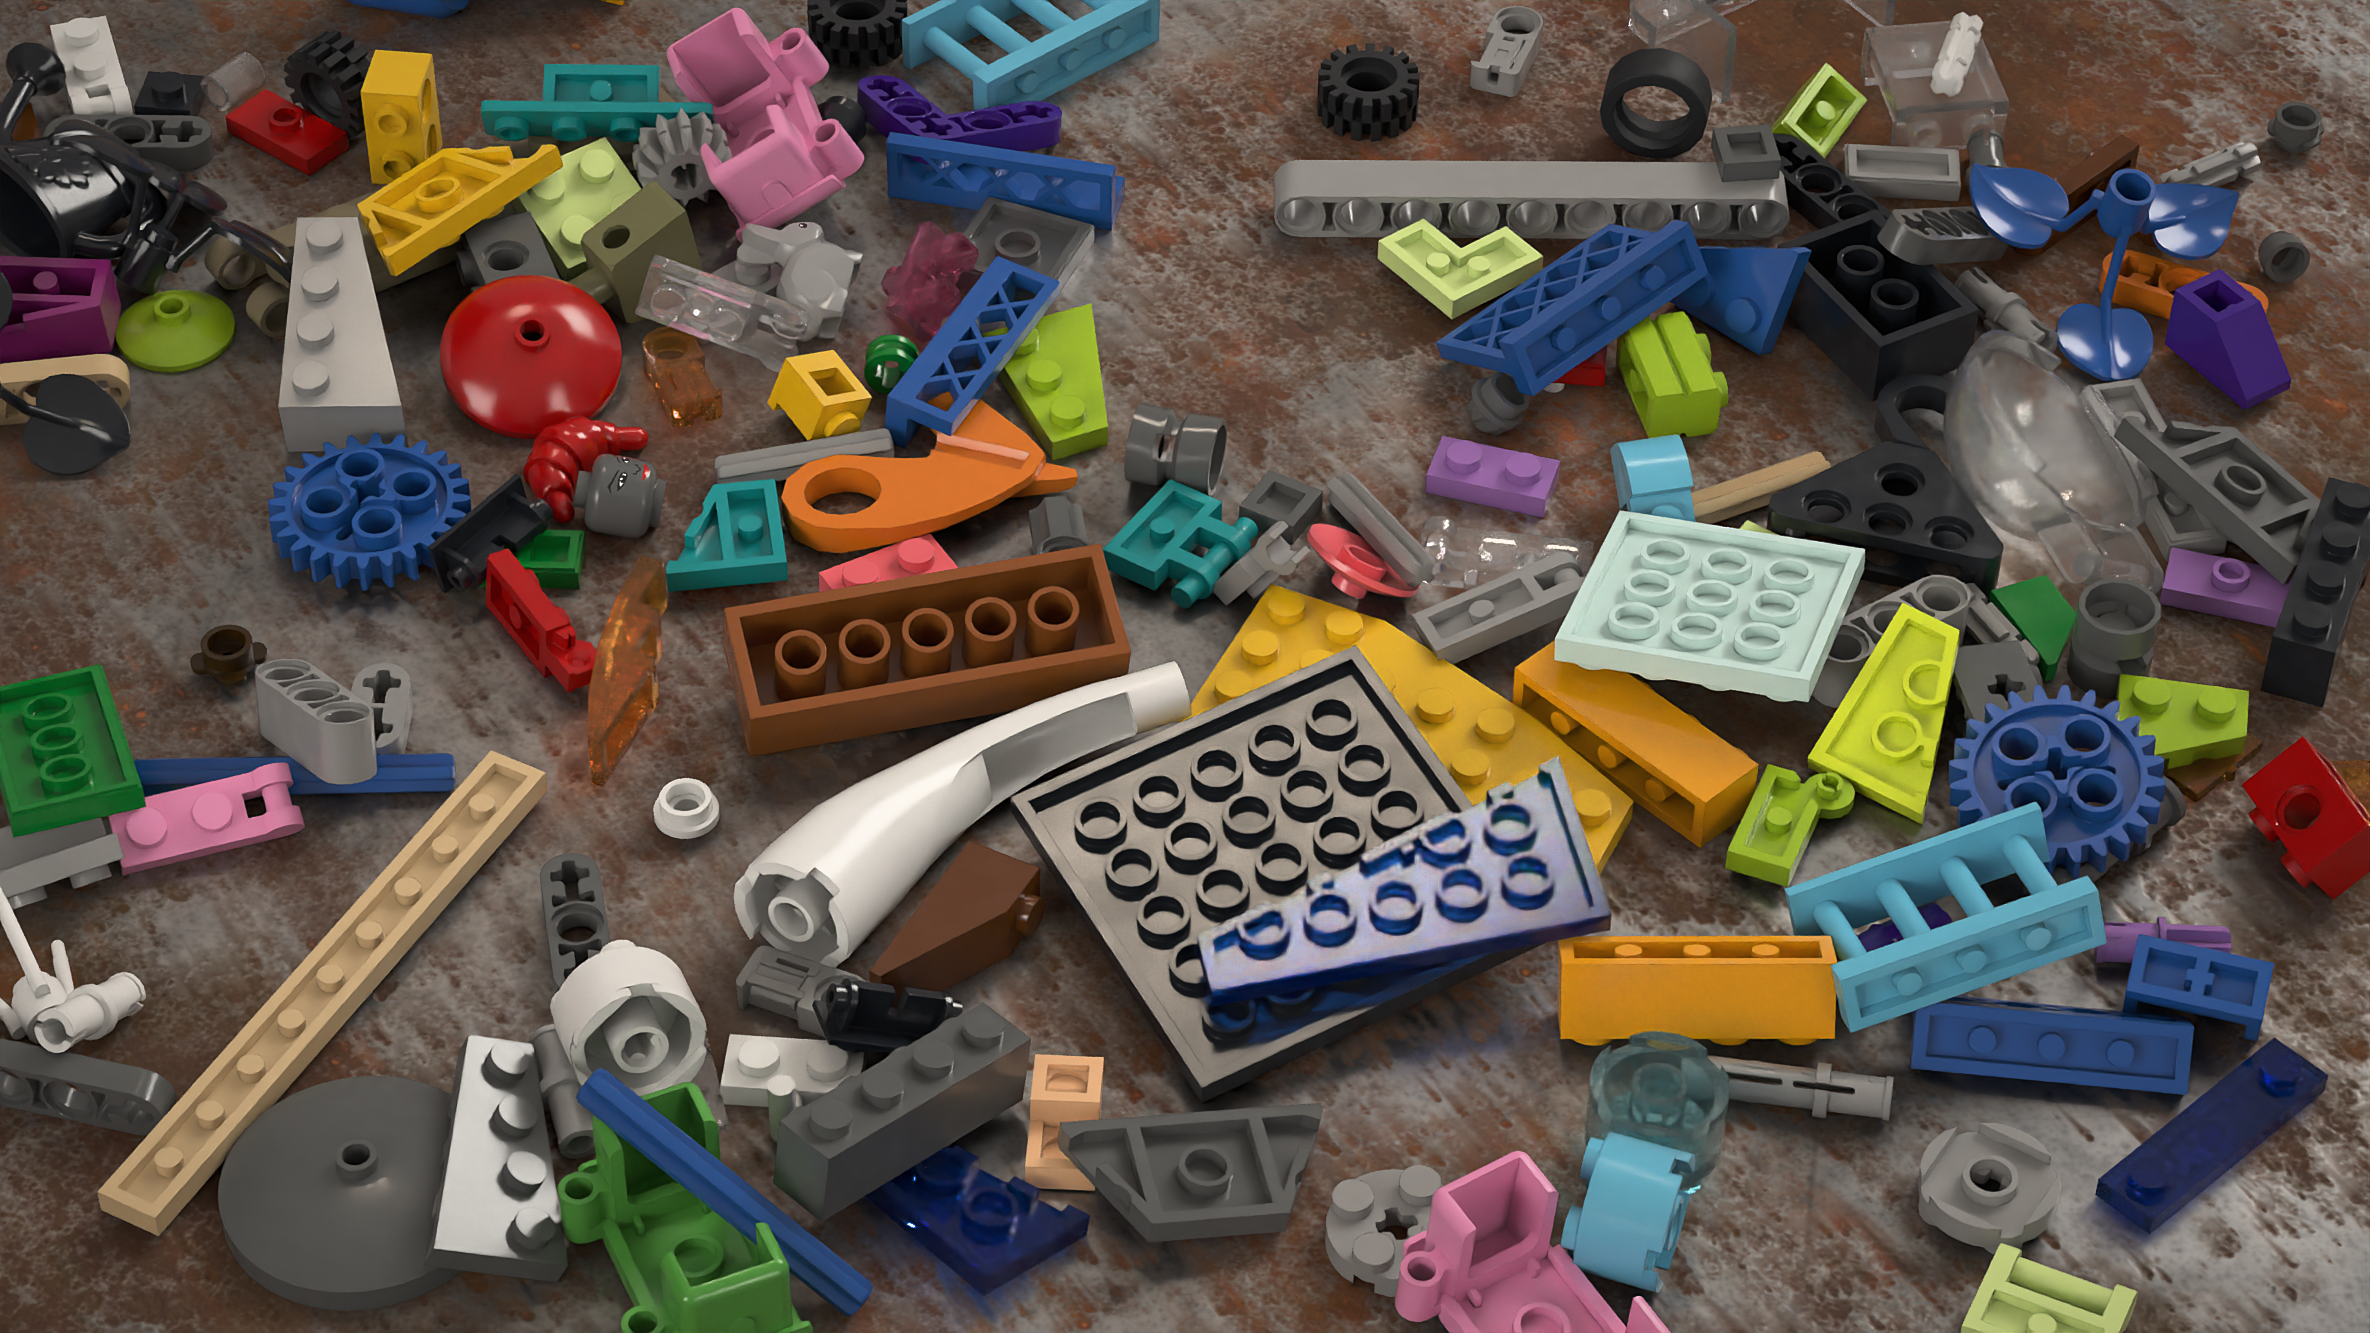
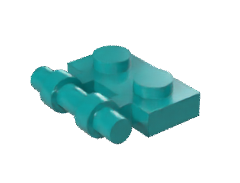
[1102,479,1258,608]

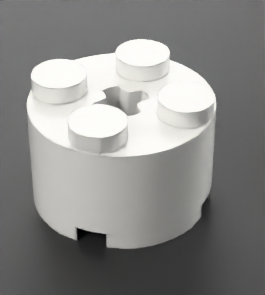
[550,940,707,1096]

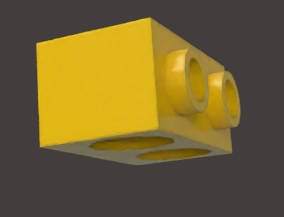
[360,50,442,184]

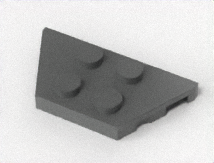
[2113,416,2321,585]
[1057,1103,1323,1242]

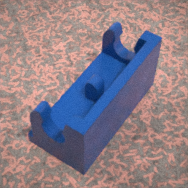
[2122,934,2274,1042]

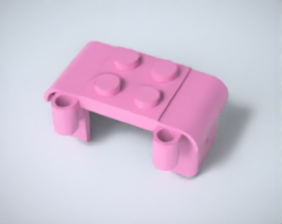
[667,8,864,243]
[1395,1151,1671,1333]

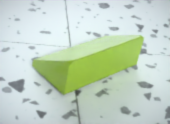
[1771,63,1867,159]

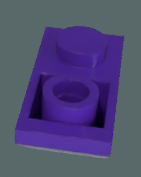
[2165,269,2291,410]

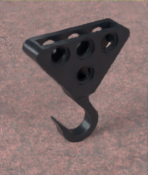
[1766,374,2004,603]

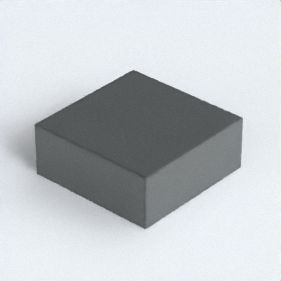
[1711,124,1781,182]
[1239,470,1323,545]

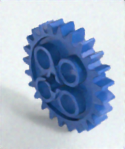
[268,433,472,590]
[1948,685,2166,879]

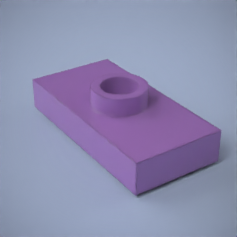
[2160,547,2295,627]

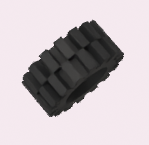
[807,0,908,70]
[284,30,370,140]
[1317,43,1420,142]

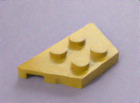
[357,144,563,276]

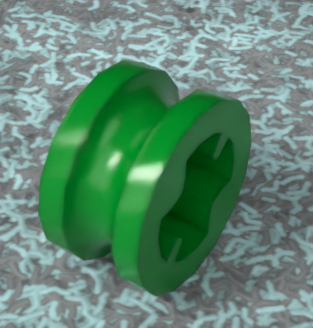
[864,335,919,394]

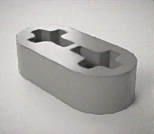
[351,663,413,754]

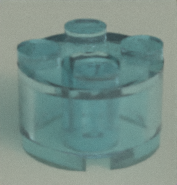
[1584,1031,1730,1194]

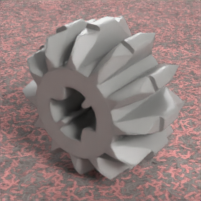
[632,108,732,208]

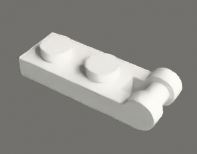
[50,16,133,115]

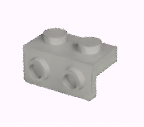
[0,818,125,910]

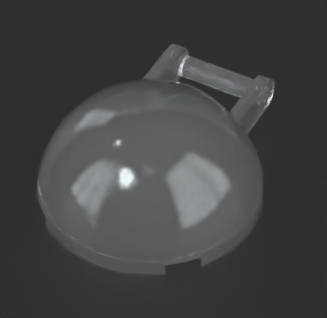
[1943,329,2164,595]

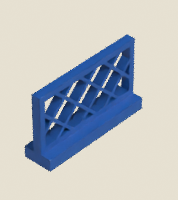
[1436,220,1709,396]

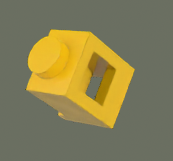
[767,350,872,441]

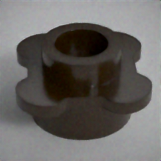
[190,625,268,687]

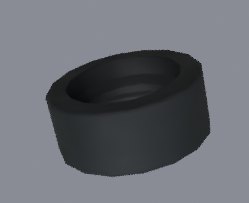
[1599,48,1712,159]

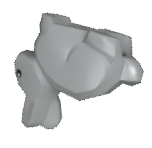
[737,222,863,342]

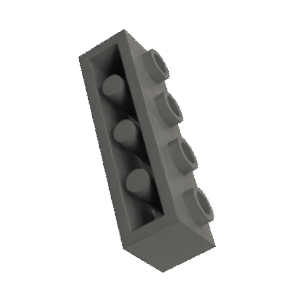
[773,1002,1032,1222]

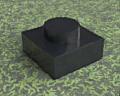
[134,71,207,116]

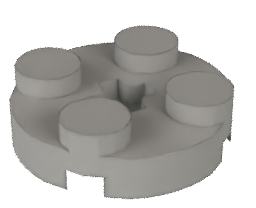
[1917,1123,2061,1255]
[1325,1165,1443,1297]

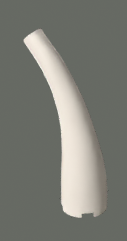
[734,661,1191,968]

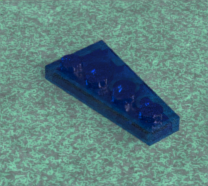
[865,1145,1090,1296]

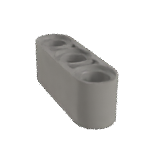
[1812,575,1970,708]
[255,659,378,784]

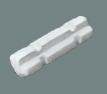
[1930,12,1983,97]

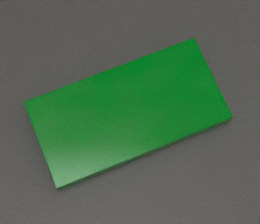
[0,664,146,838]

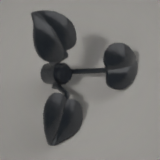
[49,119,294,295]
[0,271,132,476]

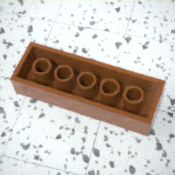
[724,543,1131,757]

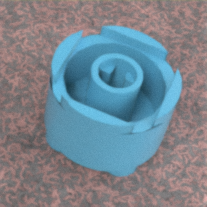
[1561,1132,1695,1293]

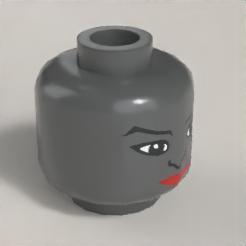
[573,454,666,540]

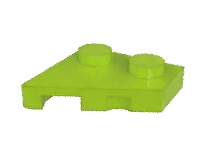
[2116,674,2249,769]

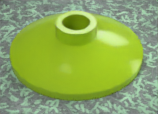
[115,290,236,372]

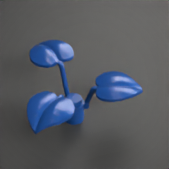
[1969,163,2239,382]

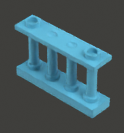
[902,0,1160,110]
[1784,802,2107,1033]

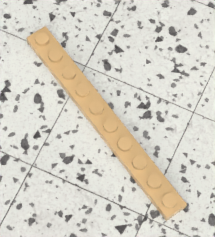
[97,750,548,1236]

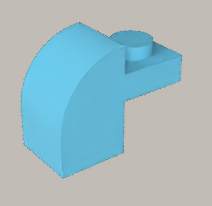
[1610,434,1696,522]

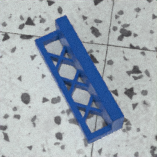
[886,132,1125,231]
[884,256,1061,448]
[1909,996,2194,1095]

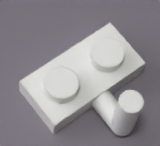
[720,1034,867,1143]

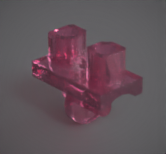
[881,221,979,343]

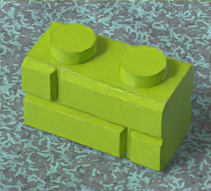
[1615,311,1728,438]

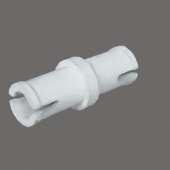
[34,972,146,1053]

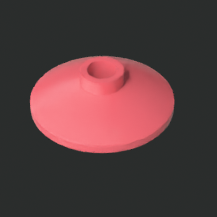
[1307,523,1420,599]

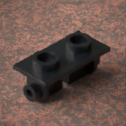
[428,474,553,594]
[812,978,963,1053]

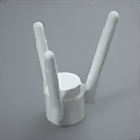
[0,887,74,1043]

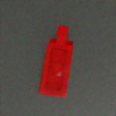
[486,548,603,693]

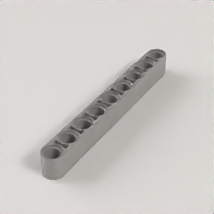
[1273,160,1790,240]

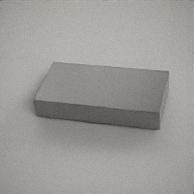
[1842,144,1961,201]

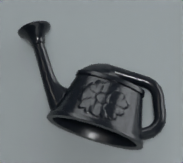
[0,42,169,259]

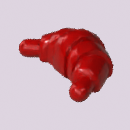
[523,416,649,524]

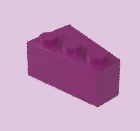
[0,256,121,364]

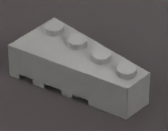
[278,217,409,452]

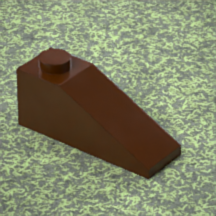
[869,841,1045,1008]

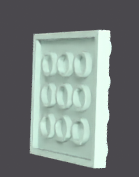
[1554,510,1865,702]

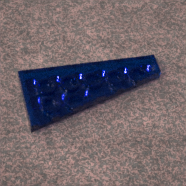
[1197,756,1612,1006]

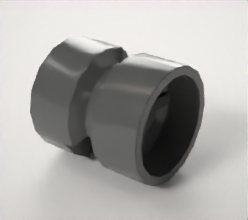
[1124,403,1227,497]
[2067,578,2161,699]

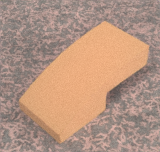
[1025,1054,1104,1191]

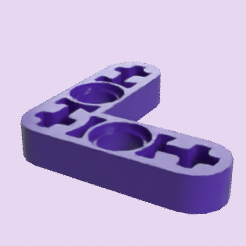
[857,75,1062,165]

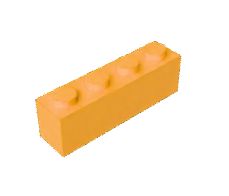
[1512,640,1759,848]
[1557,936,1837,1046]

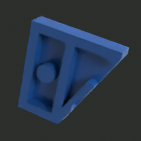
[1669,246,1812,355]

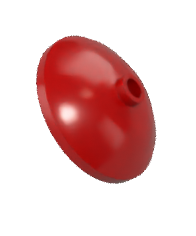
[440,275,622,439]

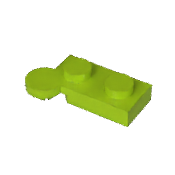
[1725,764,1855,887]

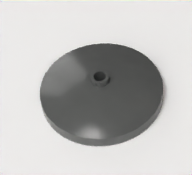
[218,1076,462,1311]

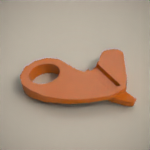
[781,392,1078,553]

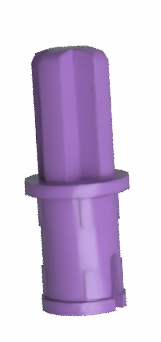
[2094,917,2231,963]

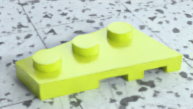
[1808,603,1960,825]

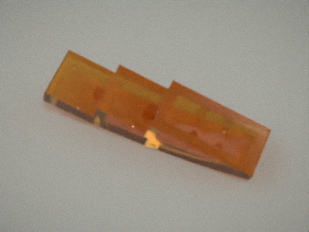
[587,555,667,787]

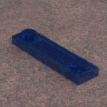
[2095,1037,2329,1235]

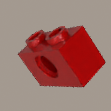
[2242,736,2370,900]

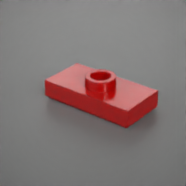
[225,89,349,176]

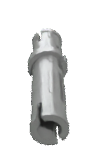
[1682,1051,1894,1121]

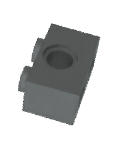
[455,211,560,337]

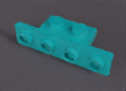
[481,64,716,143]

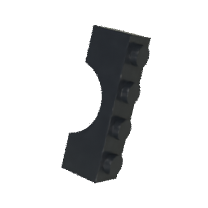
[2261,477,2370,708]

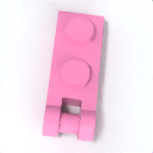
[107,762,305,875]

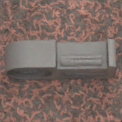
[1470,6,1543,97]
[736,946,866,1038]

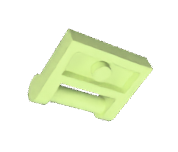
[1961,1243,2138,1333]

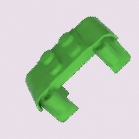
[557,1082,813,1333]

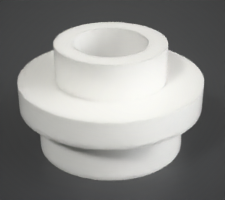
[653,778,720,839]

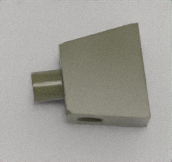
[568,181,705,324]

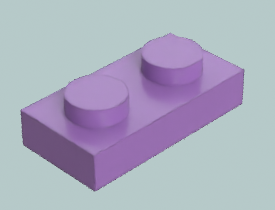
[1425,436,1560,518]

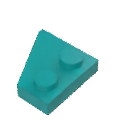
[666,479,788,592]

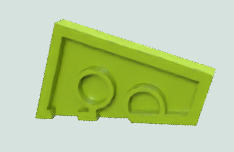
[982,303,1108,461]

